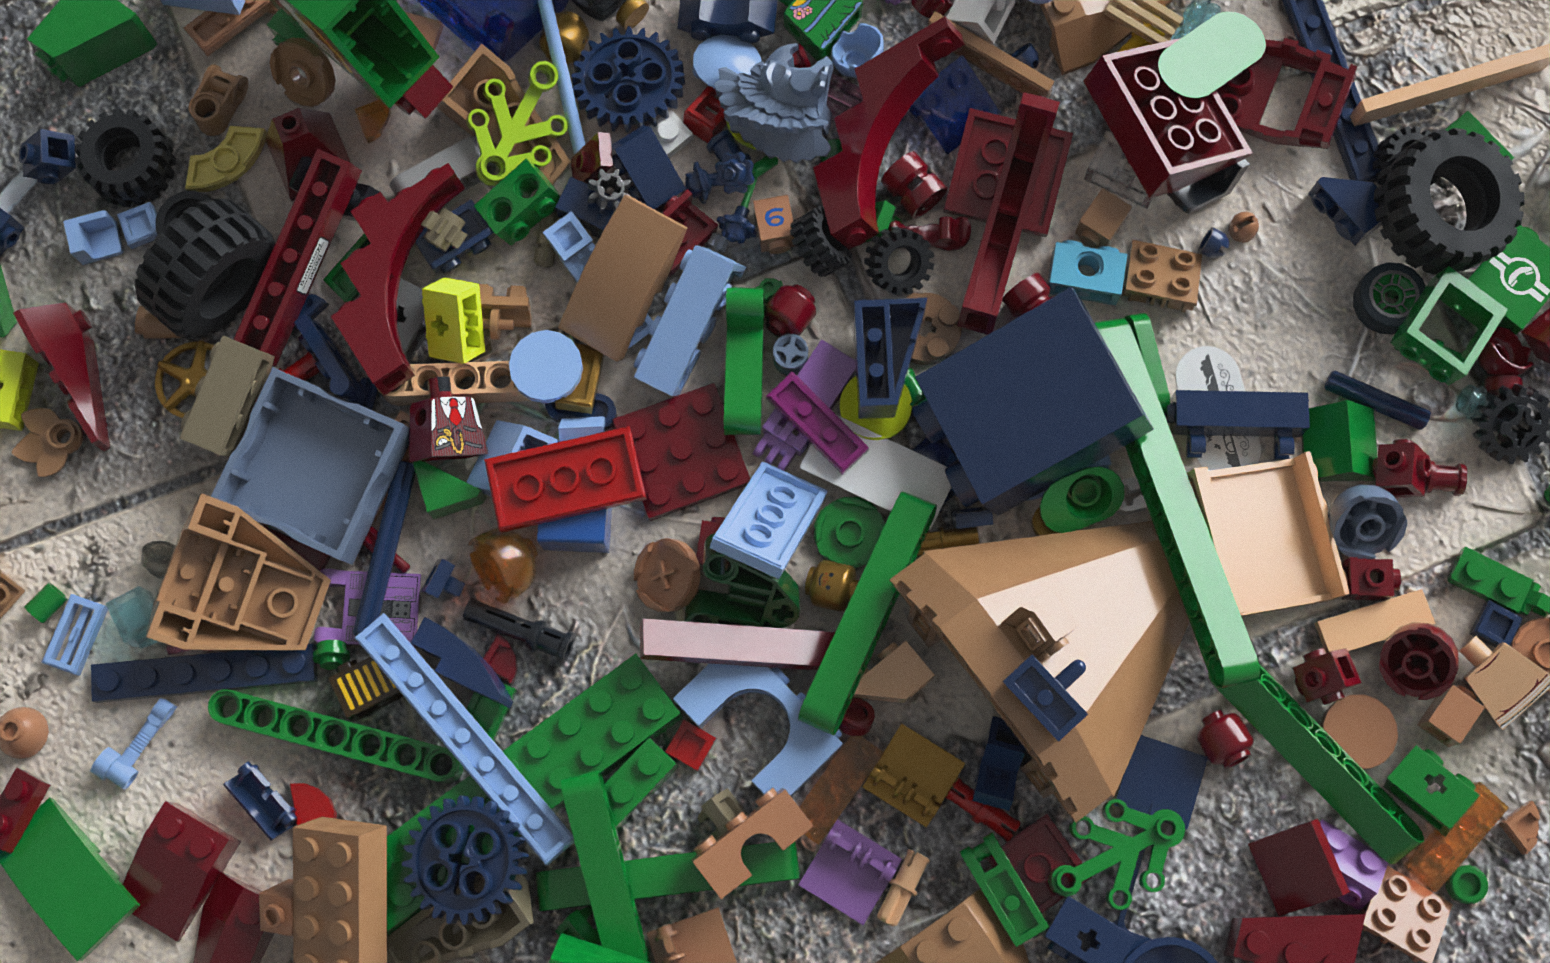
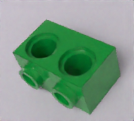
[474,158,561,246]

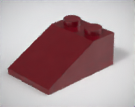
[122,801,242,942]

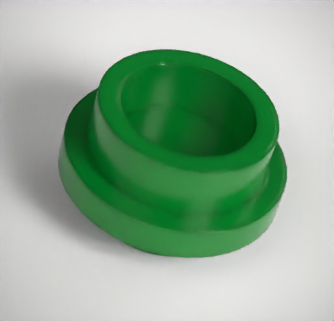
[312,640,350,670]

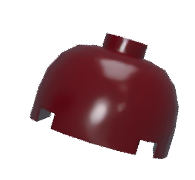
[1379,622,1459,700]

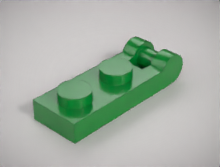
[959,832,1049,947]

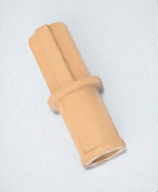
[877,849,930,926]

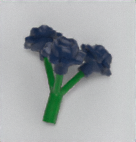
[685,152,778,244]

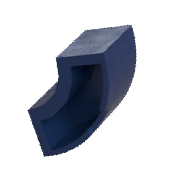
[677,0,777,43]

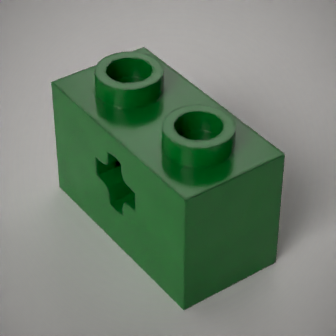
[1383,745,1480,837]

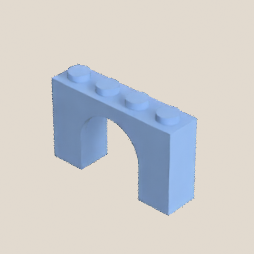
[673,664,843,797]

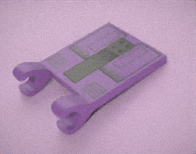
[314,569,421,648]

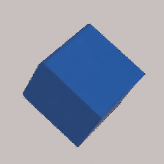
[537,508,612,553]

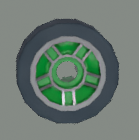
[1353,262,1426,335]

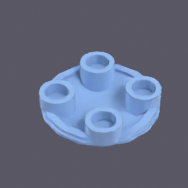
[692,35,761,88]

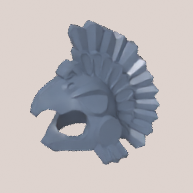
[714,43,833,164]

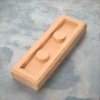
[1314,589,1436,653]

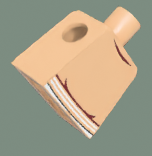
[1459,636,1550,730]

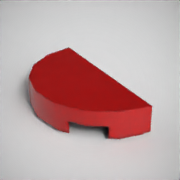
[290,783,337,825]

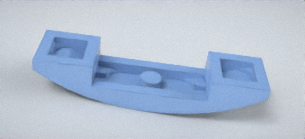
[542,211,653,349]

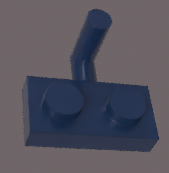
[1002,654,1088,742]

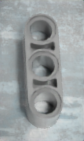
[390,136,496,196]

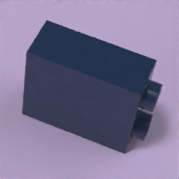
[912,287,1154,516]

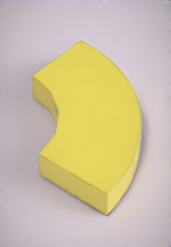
[185,126,267,193]

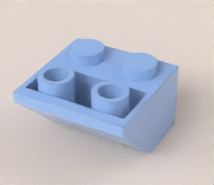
[466,420,559,497]

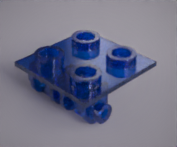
[909,55,1001,154]

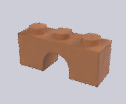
[691,787,814,899]

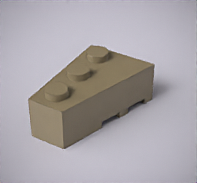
[180,336,275,457]

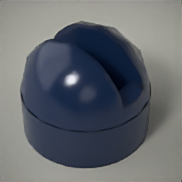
[1011,43,1039,68]
[1198,227,1229,258]

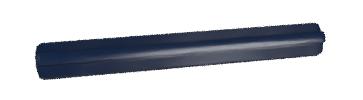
[353,461,416,636]

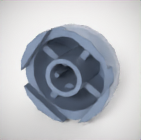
[1328,484,1407,559]

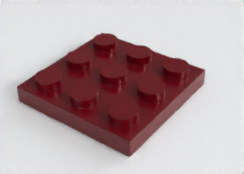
[944,108,1073,237]
[613,383,751,521]

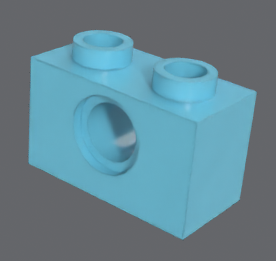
[1047,240,1128,306]

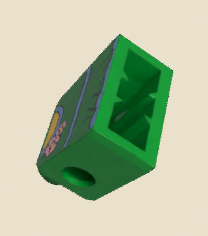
[778,0,863,62]

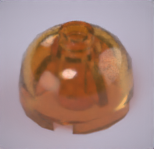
[468,528,538,604]

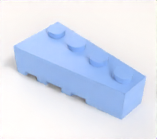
[634,245,746,396]

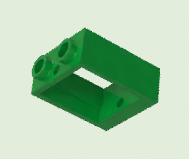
[1390,266,1508,386]

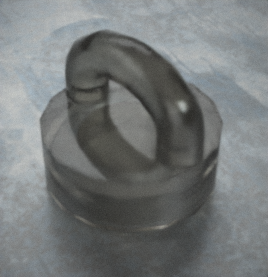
[141,541,175,579]

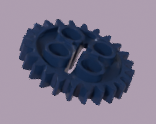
[571,26,685,133]
[402,795,529,925]

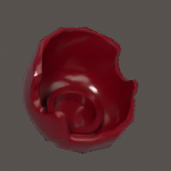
[1478,326,1534,376]

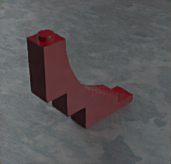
[813,16,965,250]

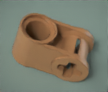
[188,64,249,136]

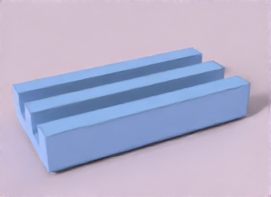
[41,594,109,676]

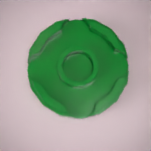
[814,497,885,570]

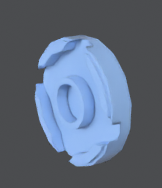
[509,330,583,403]

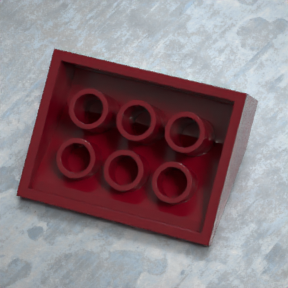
[1083,38,1253,198]

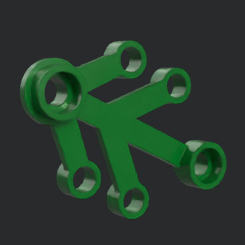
[1048,799,1185,910]

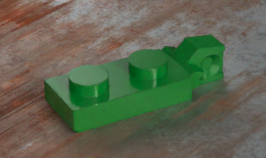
[1447,546,1550,618]

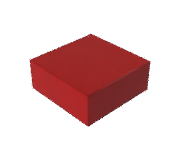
[665,720,717,771]

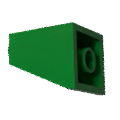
[27,0,158,87]

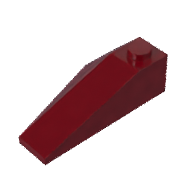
[13,302,110,452]
[193,872,275,963]

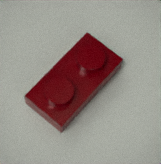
[0,767,51,853]

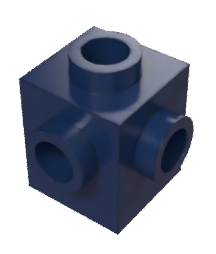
[19,129,76,184]

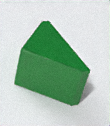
[413,462,486,519]

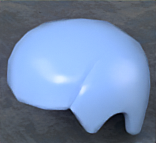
[831,23,884,78]

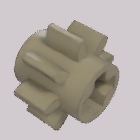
[421,207,468,253]

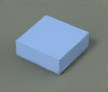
[117,202,158,249]

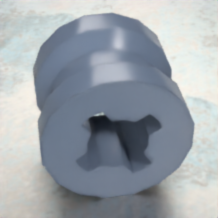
[773,334,808,376]

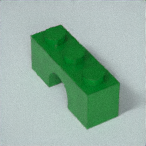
[605,737,679,832]

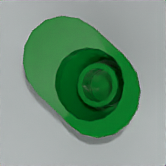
[1040,466,1125,533]

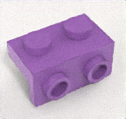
[1320,819,1388,910]

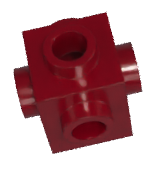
[1373,439,1431,498]
[1292,648,1362,705]

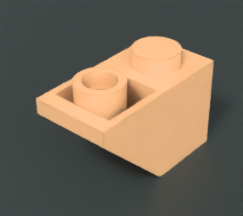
[853,641,935,703]

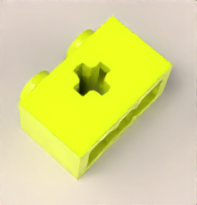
[422,277,485,364]
[0,349,39,431]

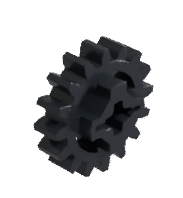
[1472,383,1550,464]

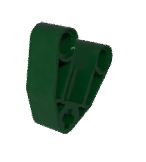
[684,533,800,628]

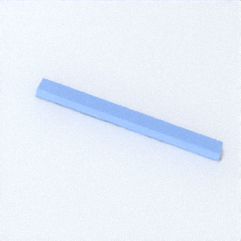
[355,613,574,866]

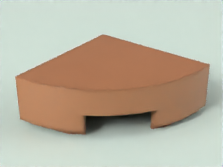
[1499,801,1540,855]

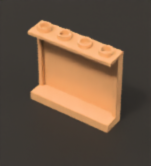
[1187,451,1350,617]

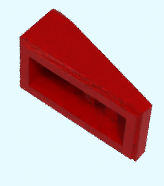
[683,86,727,143]

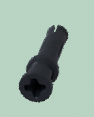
[463,598,576,664]

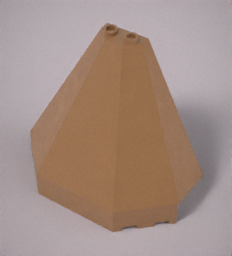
[890,521,1189,823]

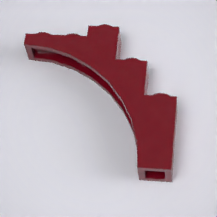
[957,92,1060,335]
[331,163,465,396]

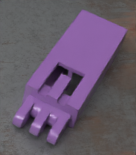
[752,339,856,471]

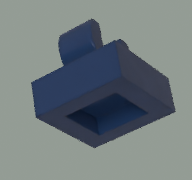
[420,559,465,599]

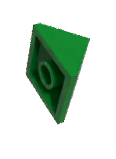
[1301,400,1378,482]

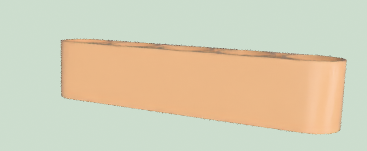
[376,361,531,406]

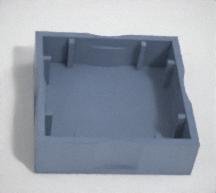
[211,367,410,565]

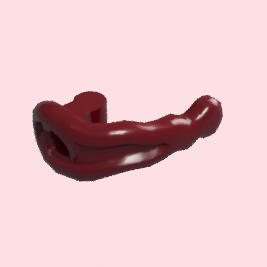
[888,216,971,251]

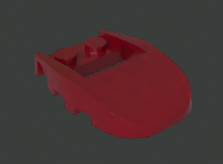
[1216,36,1357,149]

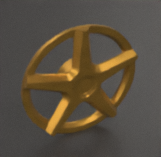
[155,340,214,418]

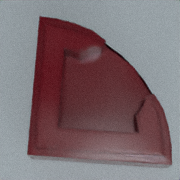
[484,634,518,685]

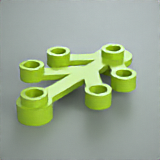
[466,61,568,187]

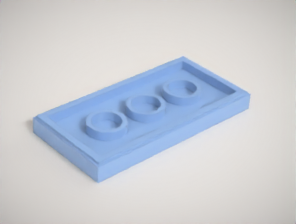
[709,462,828,579]

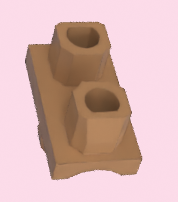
[479,284,532,340]

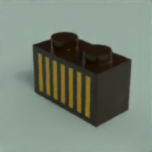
[328,657,404,722]

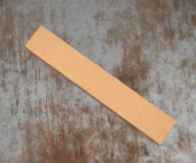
[1350,44,1550,127]

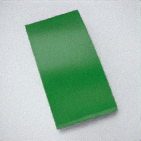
[0,797,140,961]

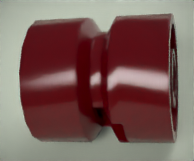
[881,151,948,219]
[1002,273,1053,317]

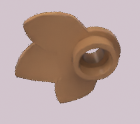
[12,408,83,477]

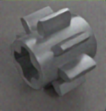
[587,169,631,214]

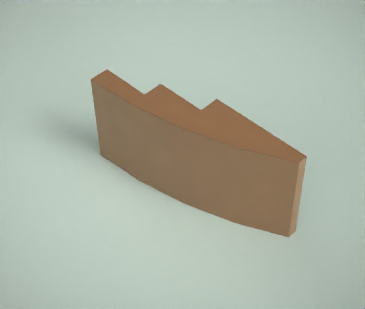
[558,195,687,362]

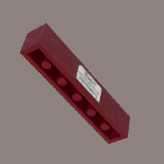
[233,148,362,367]

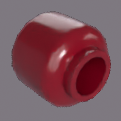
[764,284,816,338]
[1196,710,1254,769]

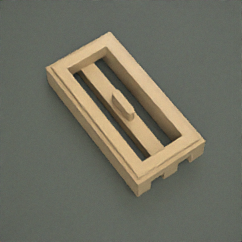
[1104,0,1183,44]

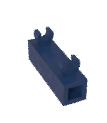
[1164,390,1310,460]

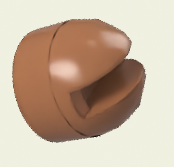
[1228,211,1259,243]

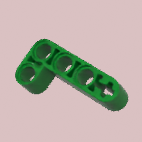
[724,288,764,435]

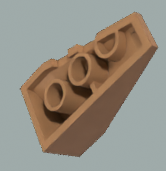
[437,44,571,185]

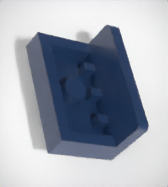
[415,199,495,274]

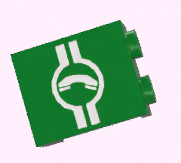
[1468,225,1550,335]

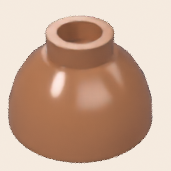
[0,707,49,759]

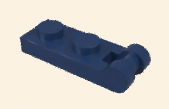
[294,313,366,405]

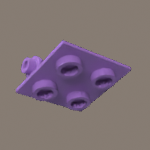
[798,819,902,925]

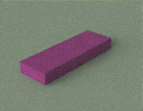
[766,371,869,475]

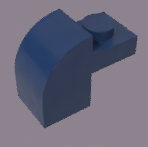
[972,716,1025,811]

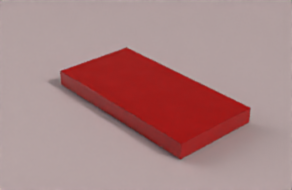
[484,426,647,533]

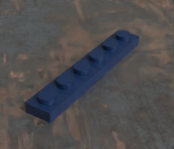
[91,643,318,703]

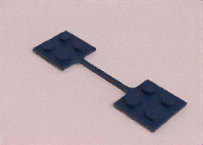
[1067,735,1208,963]

